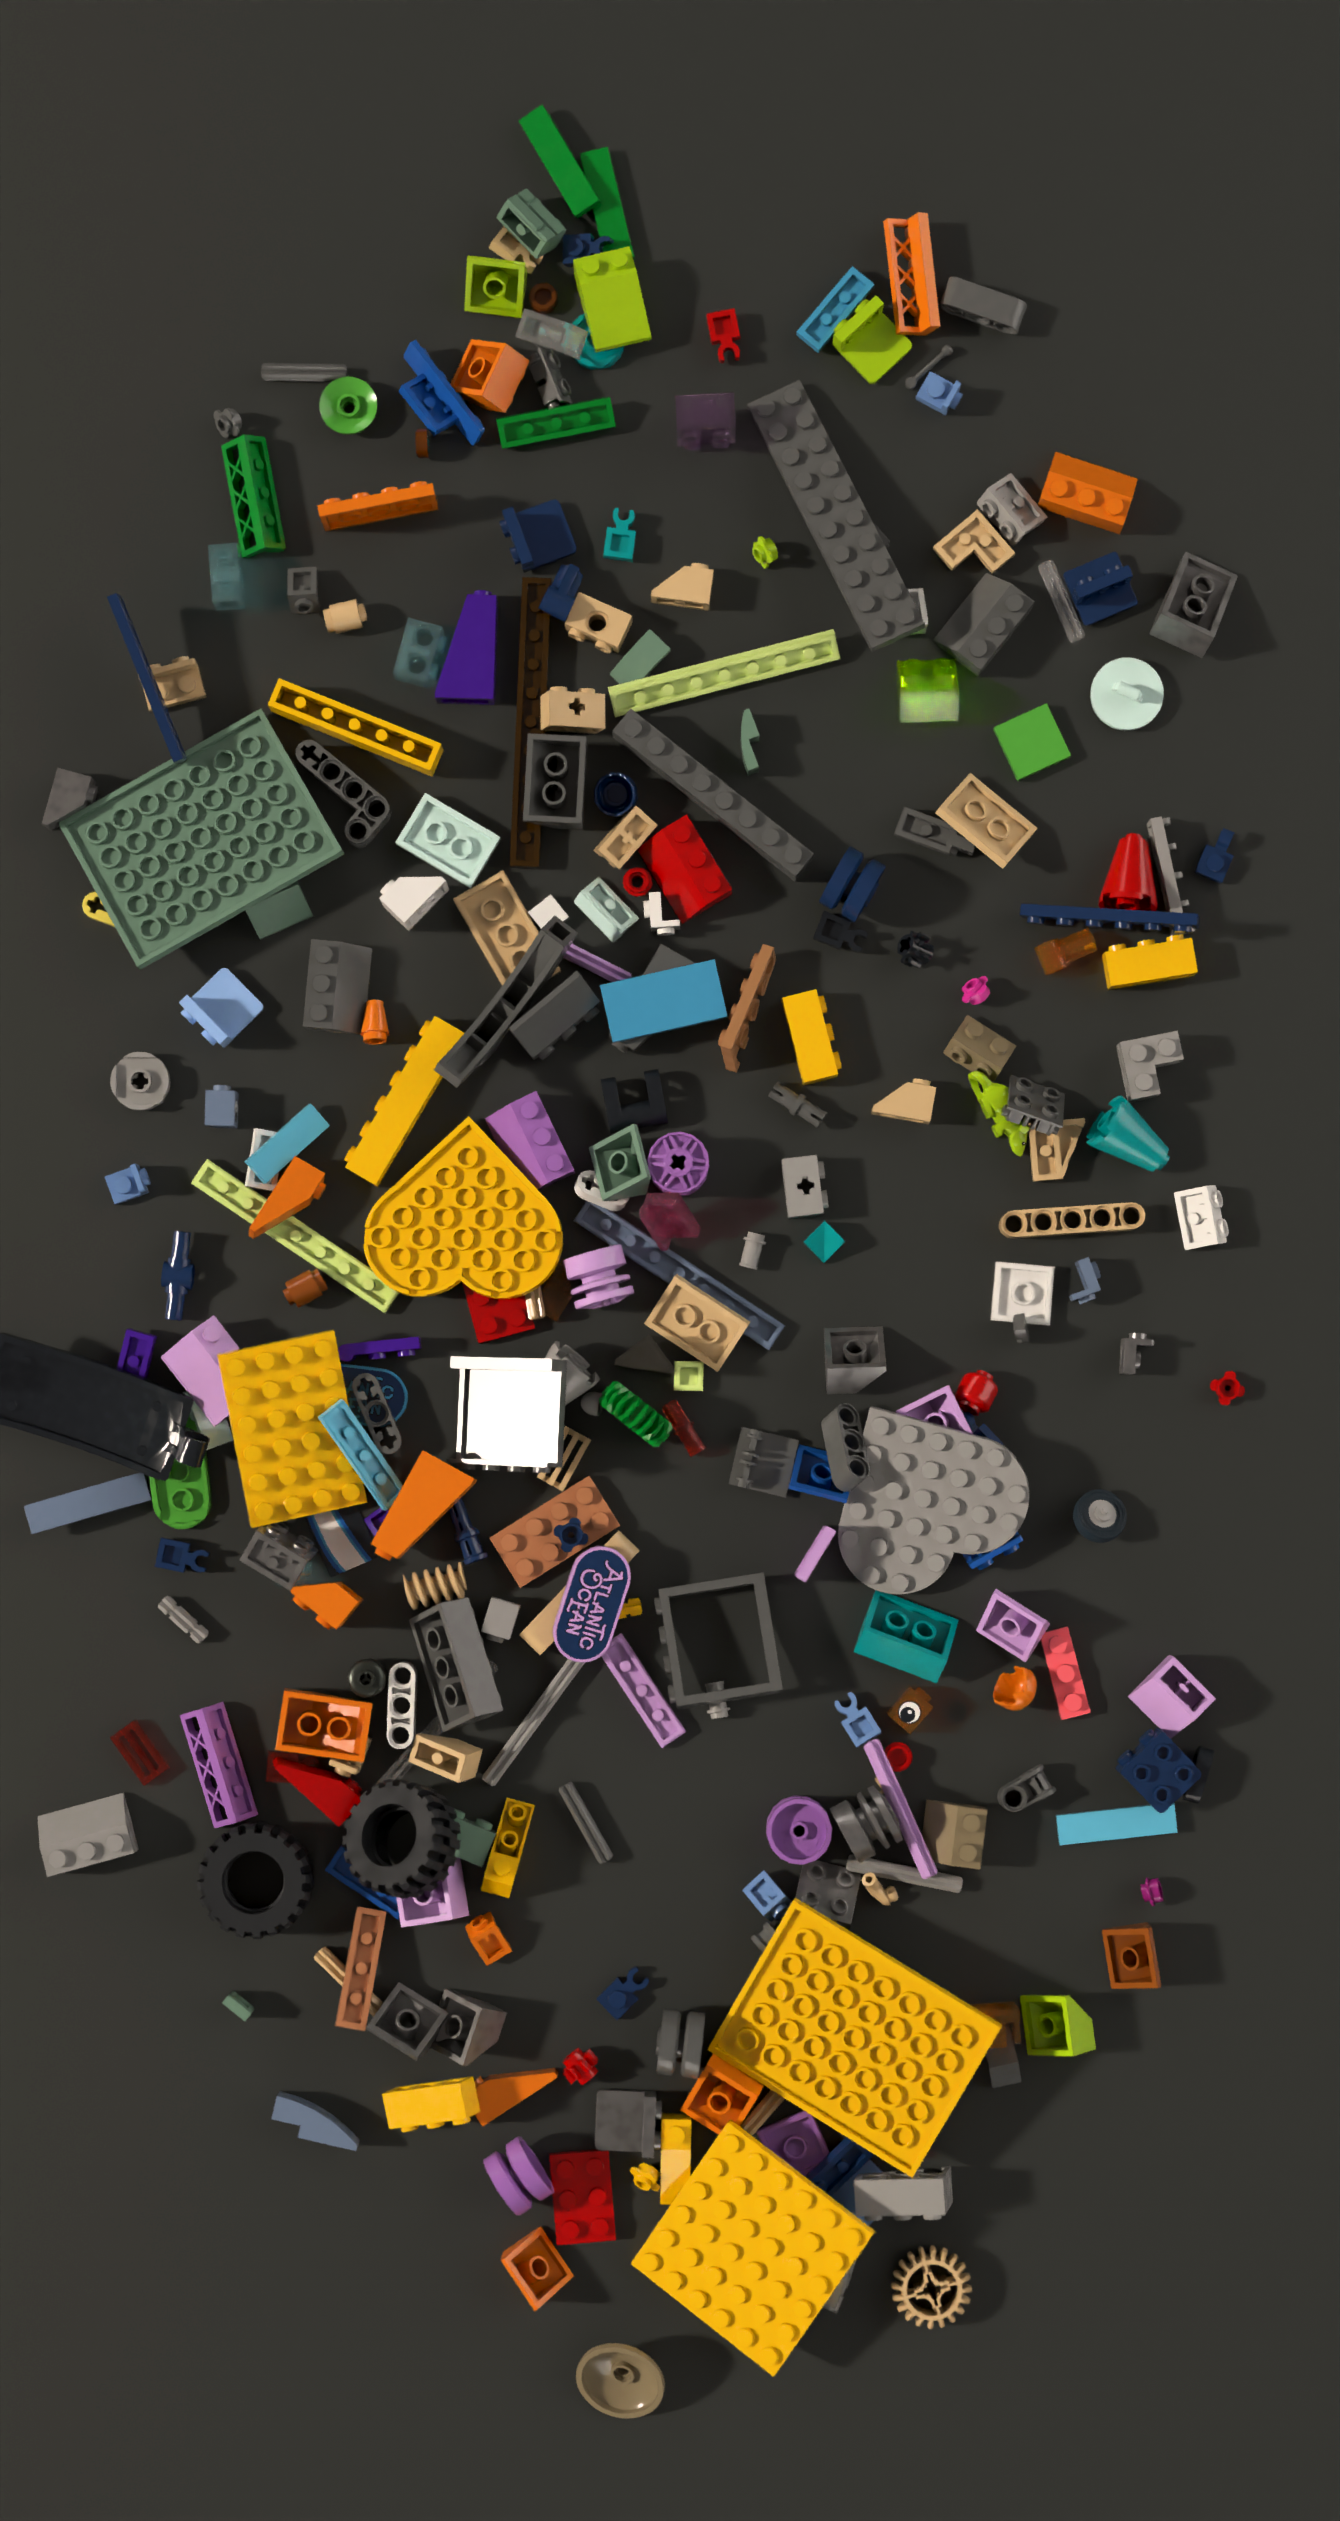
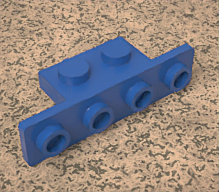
[399,340,485,446]

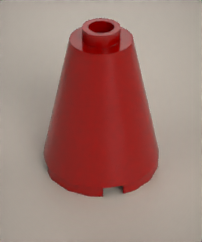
[1098,833,1158,911]

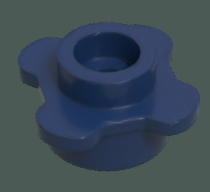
[554,1518,588,1552]

